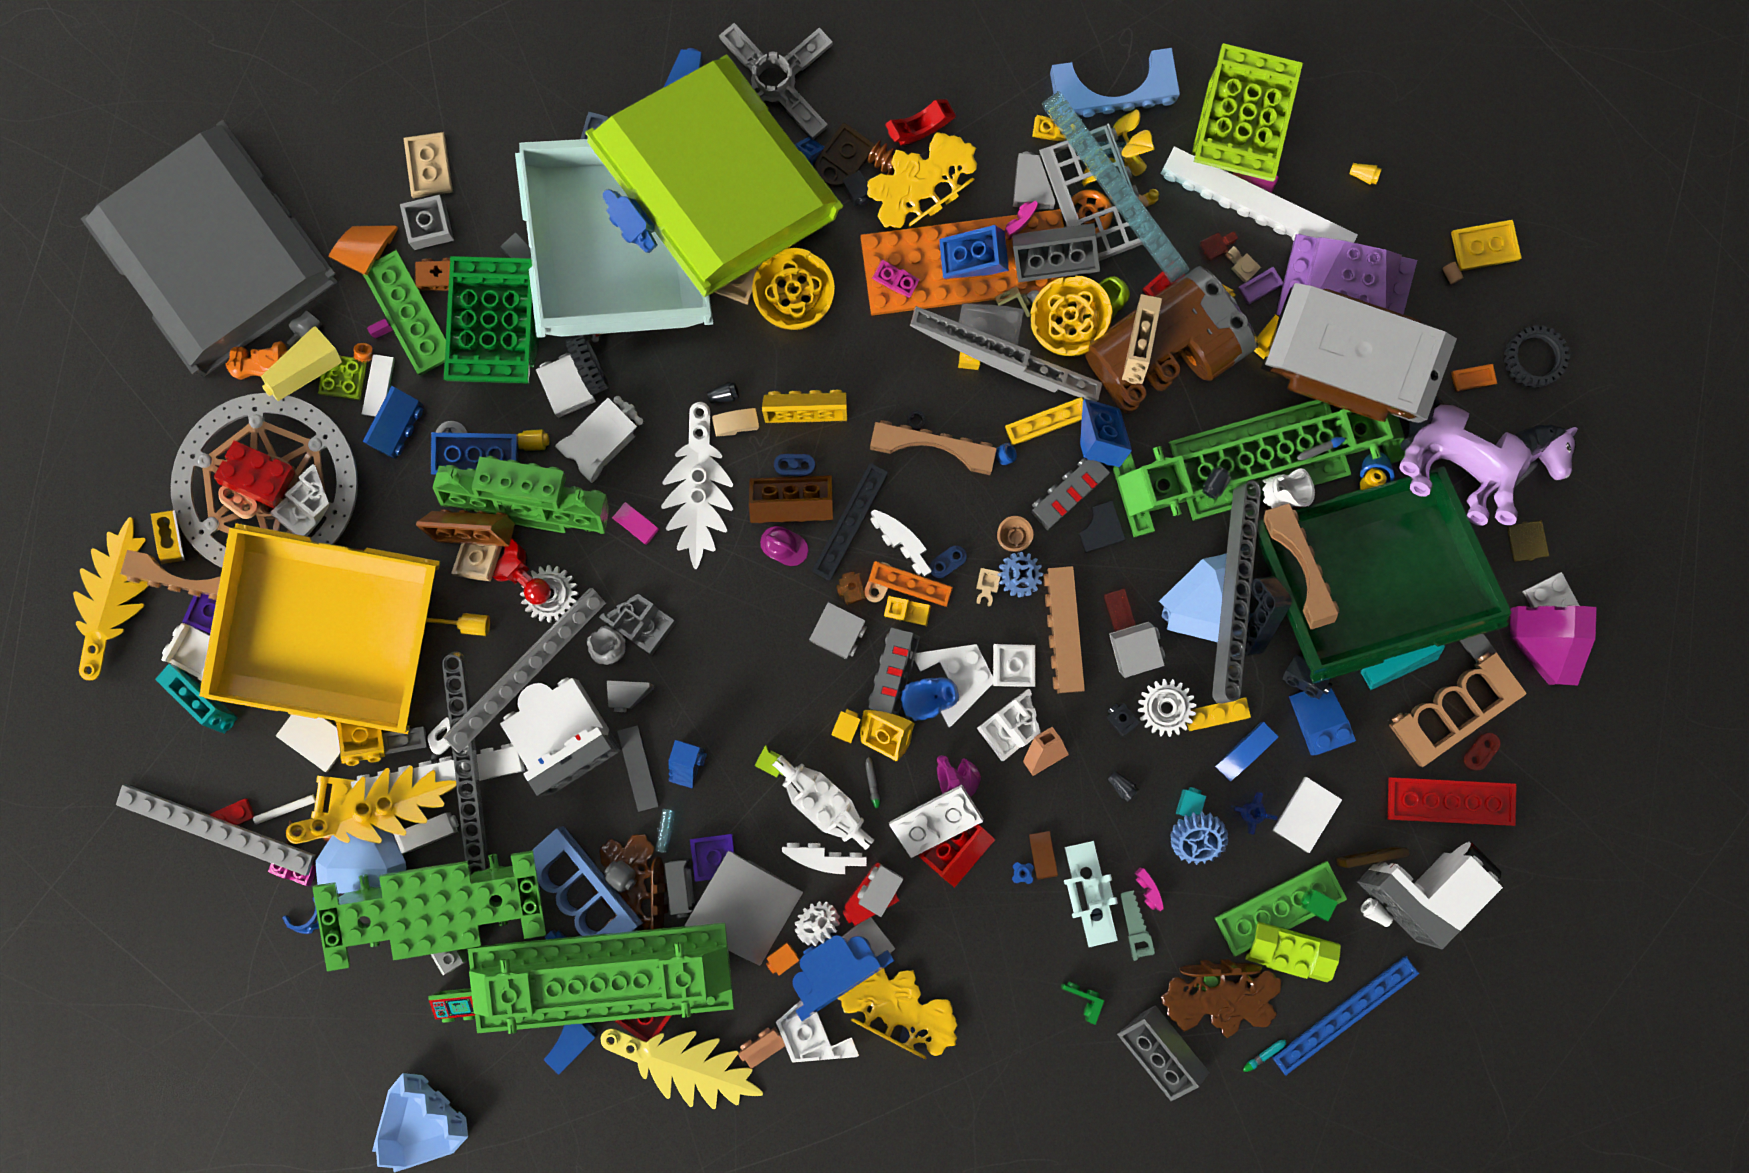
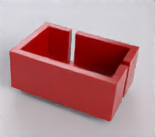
[214,440,295,508]

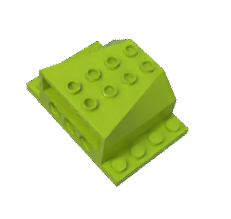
[1191,43,1303,182]

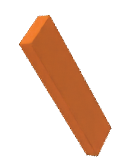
[868,561,953,607]

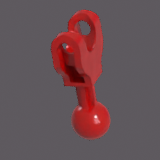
[492,538,551,605]

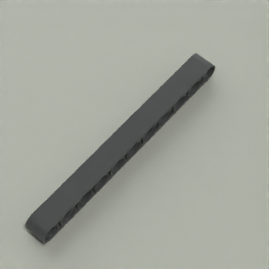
[1212,480,1261,704]
[443,651,489,875]

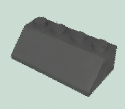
[1013,223,1100,282]
[1117,1005,1210,1101]

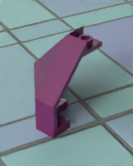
[1510,606,1596,686]

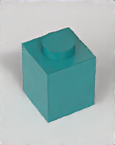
[1176,787,1206,817]

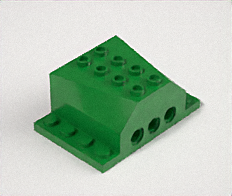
[444,256,539,383]

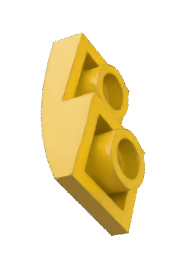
[1032,115,1078,142]

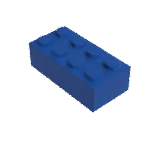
[431,432,518,475]

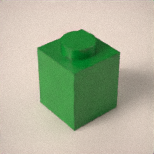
[1301,889,1338,921]

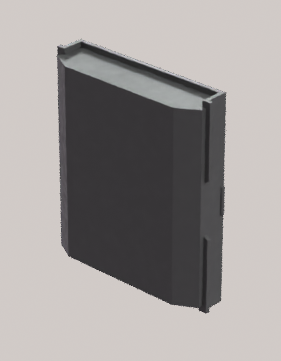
[81,119,338,377]

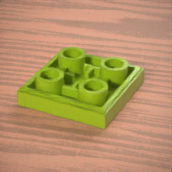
[318,356,367,400]

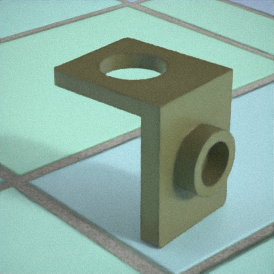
[995,286,1031,317]

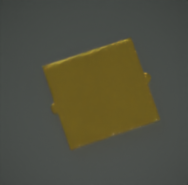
[1507,521,1549,562]

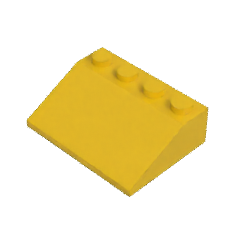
[762,390,847,423]

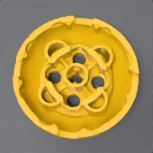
[752,248,834,330]
[1030,276,1112,356]

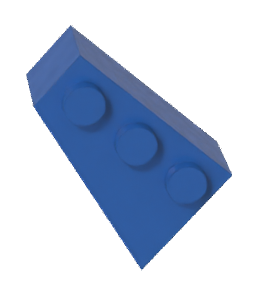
[669,740,707,789]

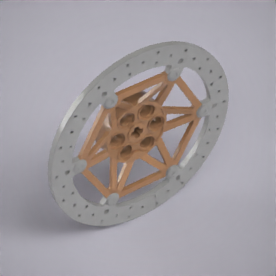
[171,393,358,568]

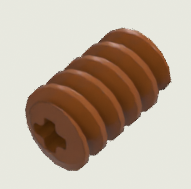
[868,140,895,175]

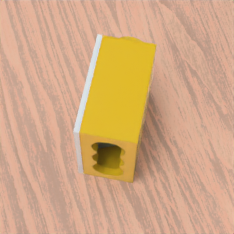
[151,510,185,564]

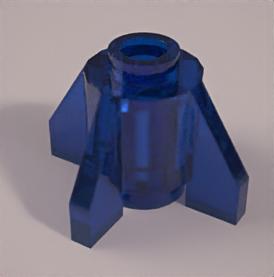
[1234,792,1278,835]

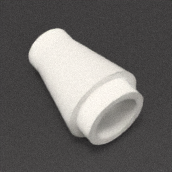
[1361,898,1393,927]

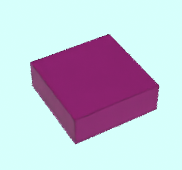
[367,319,393,339]

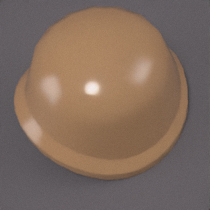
[997,516,1034,552]

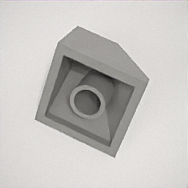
[607,681,654,712]

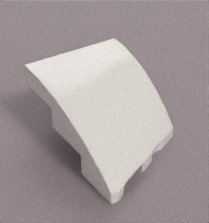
[271,464,329,536]
[977,689,1040,761]

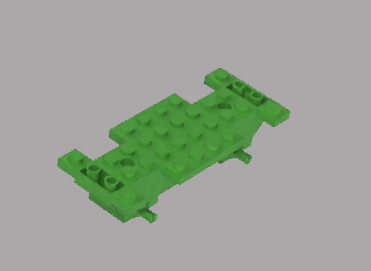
[313,850,546,971]

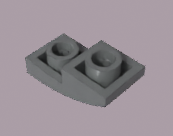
[1460,634,1501,662]

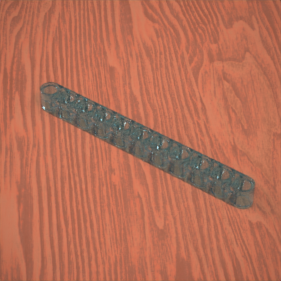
[1041,91,1190,283]

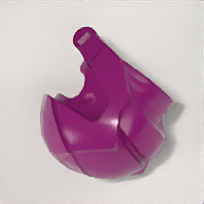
[937,756,981,797]

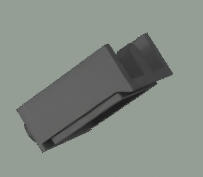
[665,859,695,918]

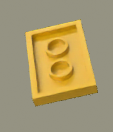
[1451,220,1522,271]

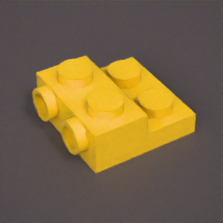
[336,722,385,766]

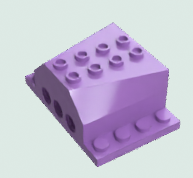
[1276,234,1417,316]

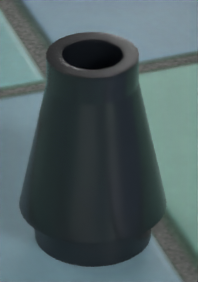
[707,382,739,403]
[1108,771,1139,802]

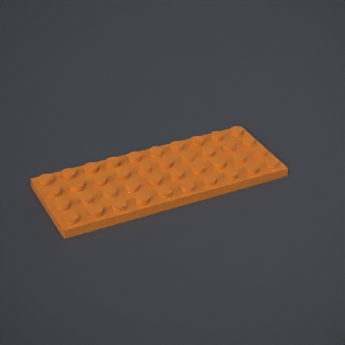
[860,209,1071,316]

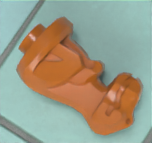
[226,341,288,380]

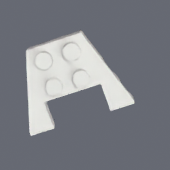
[914,644,993,727]
[776,1000,859,1062]

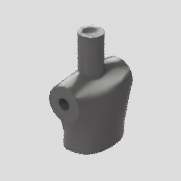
[286,311,322,347]

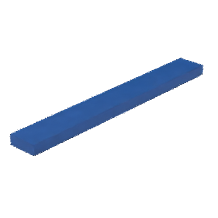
[1272,956,1419,1075]

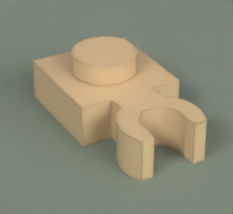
[976,568,1001,606]

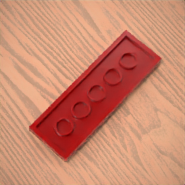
[1388,778,1516,826]

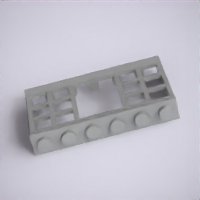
[1039,123,1153,261]

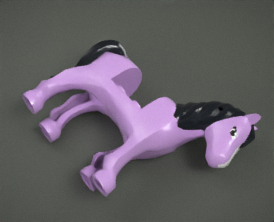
[1400,394,1578,526]

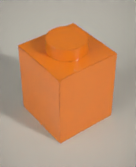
[766,941,800,975]

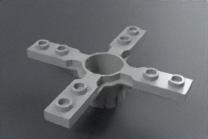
[719,23,833,140]

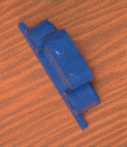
[793,934,894,1021]

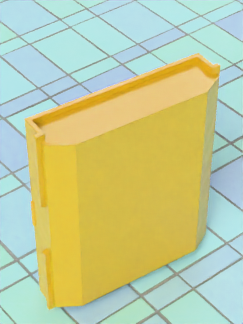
[199,523,440,734]

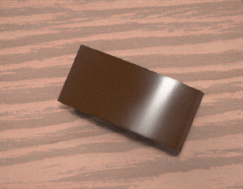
[1029,831,1058,879]

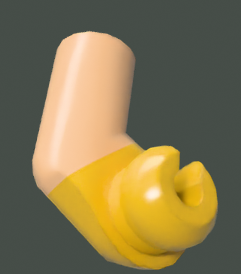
[1128,189,1159,207]

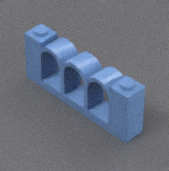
[533,826,643,936]

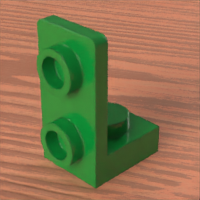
[1061,982,1104,1025]

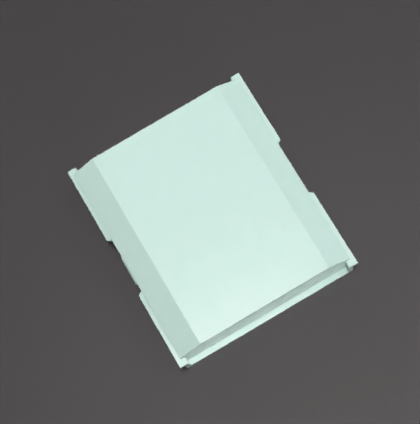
[515,139,713,337]

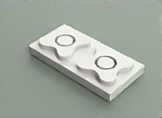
[889,785,984,858]

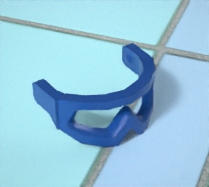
[282,897,319,934]

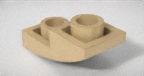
[712,408,759,436]

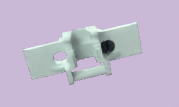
[1064,841,1118,947]

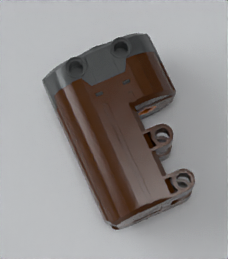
[1085,266,1259,414]

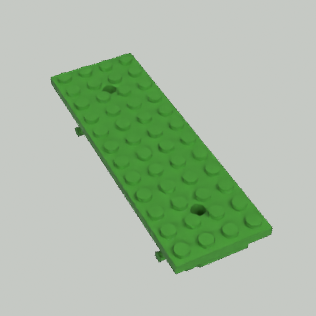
[468,923,734,1034]

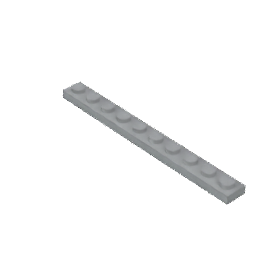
[443,588,606,753]
[116,784,315,876]

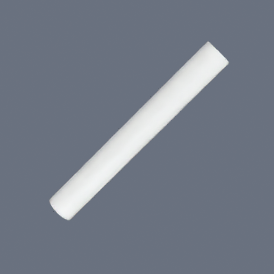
[253,794,316,825]

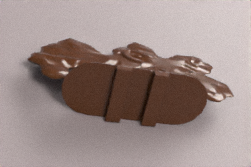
[591,834,668,931]
[1161,959,1281,1038]

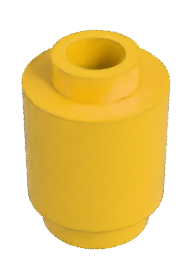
[518,429,549,451]
[1360,468,1387,490]

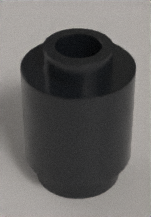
[1202,467,1231,500]

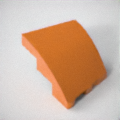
[329,226,398,276]

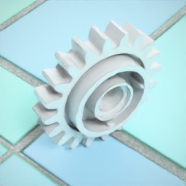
[520,565,579,623]
[1138,679,1196,737]

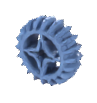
[1170,812,1228,865]

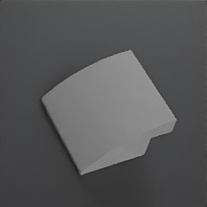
[684,850,803,966]

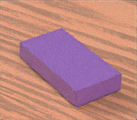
[1238,267,1283,305]

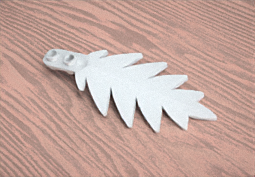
[661,402,733,569]

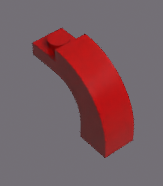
[885,99,956,145]

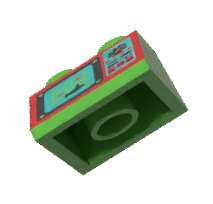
[428,988,476,1022]

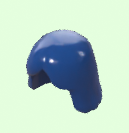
[1360,452,1395,483]

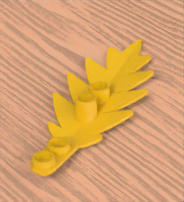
[73,517,148,680]
[286,766,456,844]

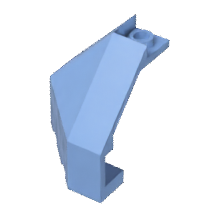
[1159,554,1254,642]
[315,825,406,896]
[372,1073,468,1172]

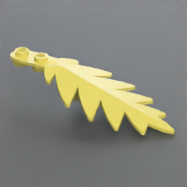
[601,1028,763,1109]

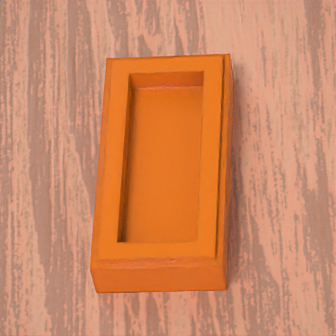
[1451,364,1497,392]

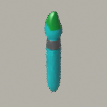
[1243,1040,1286,1072]

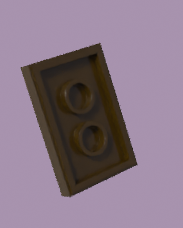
[1335,846,1410,868]

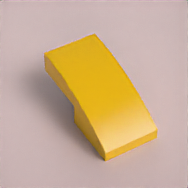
[884,596,931,626]

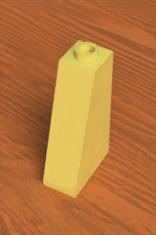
[261,326,342,401]

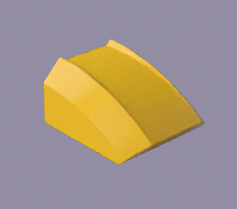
[860,710,915,761]

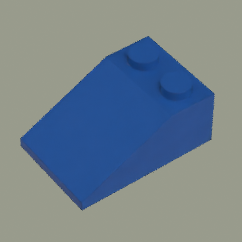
[939,225,1009,279]
[1080,399,1132,467]
[1289,688,1356,755]

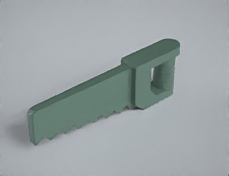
[1121,890,1155,961]

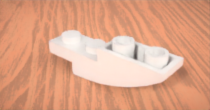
[870,510,931,578]
[782,843,866,874]

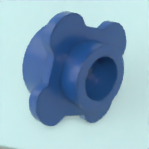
[1012,862,1034,884]

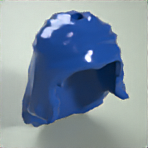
[901,678,959,721]

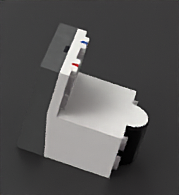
[500,677,622,796]
[1357,842,1503,949]

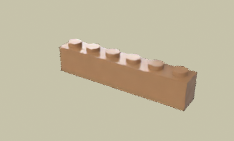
[1043,566,1085,694]

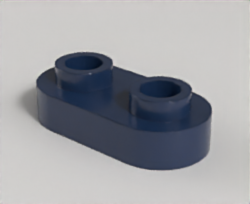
[774,454,815,476]
[929,546,967,579]

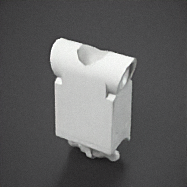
[555,396,643,483]

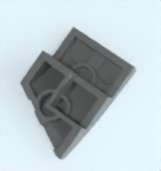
[599,594,677,656]

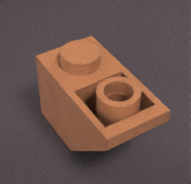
[1023,727,1069,776]

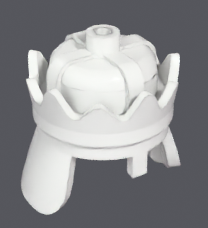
[1263,469,1315,509]

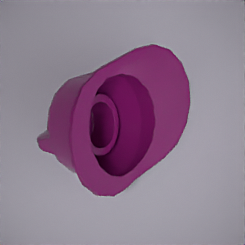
[760,526,808,566]

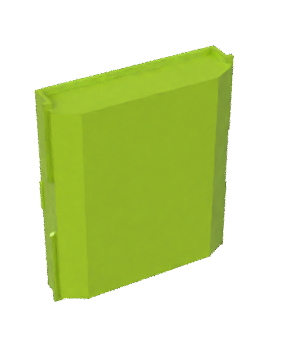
[585,54,843,298]

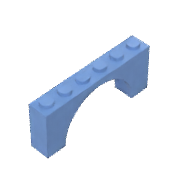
[1050,48,1180,119]

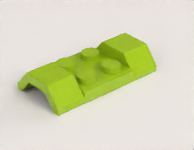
[1245,922,1341,982]

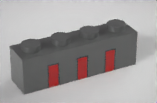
[1031,458,1110,531]
[869,628,920,716]

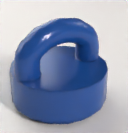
[995,443,1017,465]

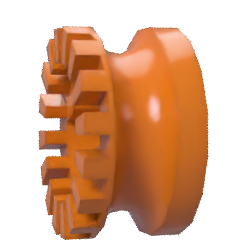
[354,343,373,362]

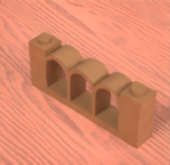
[1389,652,1527,767]

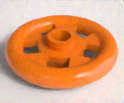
[1071,190,1113,234]

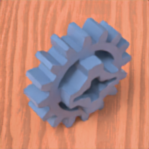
[998,552,1043,597]

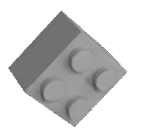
[400,195,454,250]
[857,864,903,917]

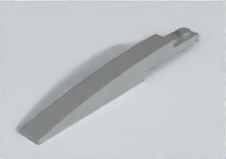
[910,306,1102,402]

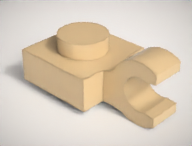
[1225,246,1261,283]

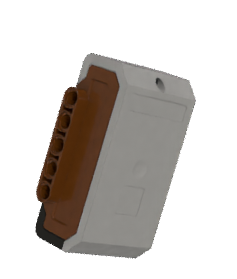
[1261,283,1457,423]

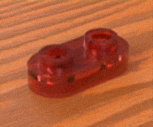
[1464,733,1500,770]

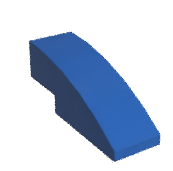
[1215,722,1278,781]

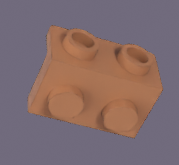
[738,1027,785,1068]

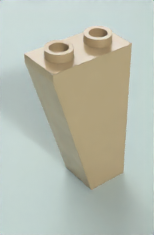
[1122,294,1162,384]

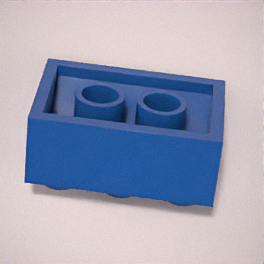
[363,386,423,459]

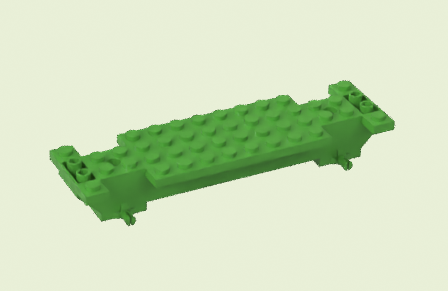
[1112,400,1405,537]

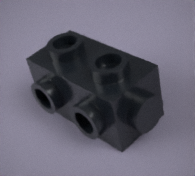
[1282,655,1333,700]

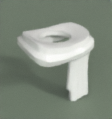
[427,717,469,754]

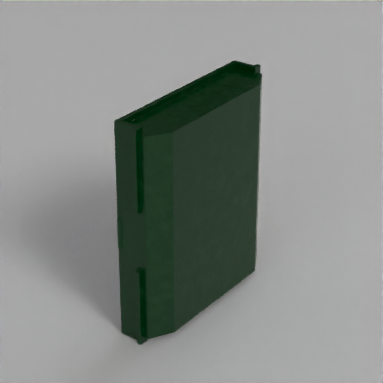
[1257,467,1512,684]

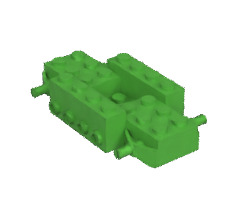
[433,456,609,534]

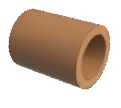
[1442,262,1464,284]

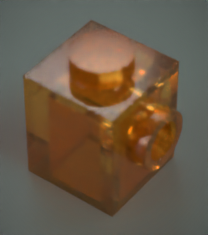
[836,572,866,605]

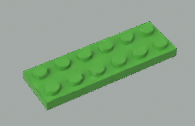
[363,250,446,376]
[1214,861,1347,956]

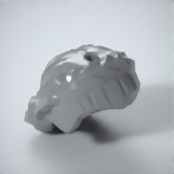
[587,625,626,665]

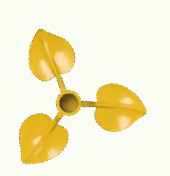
[1082,109,1154,187]

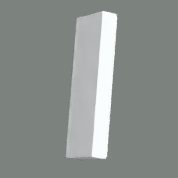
[362,354,395,417]

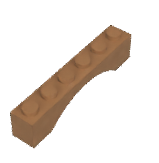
[870,420,996,475]
[1263,503,1339,629]
[120,550,221,600]

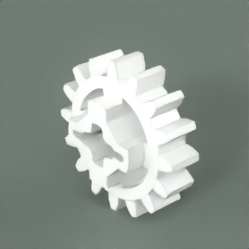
[795,901,840,946]

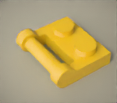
[311,776,356,818]

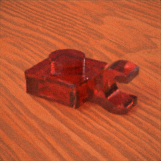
[1200,231,1238,261]

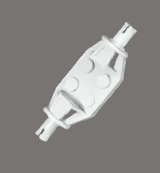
[772,755,874,850]

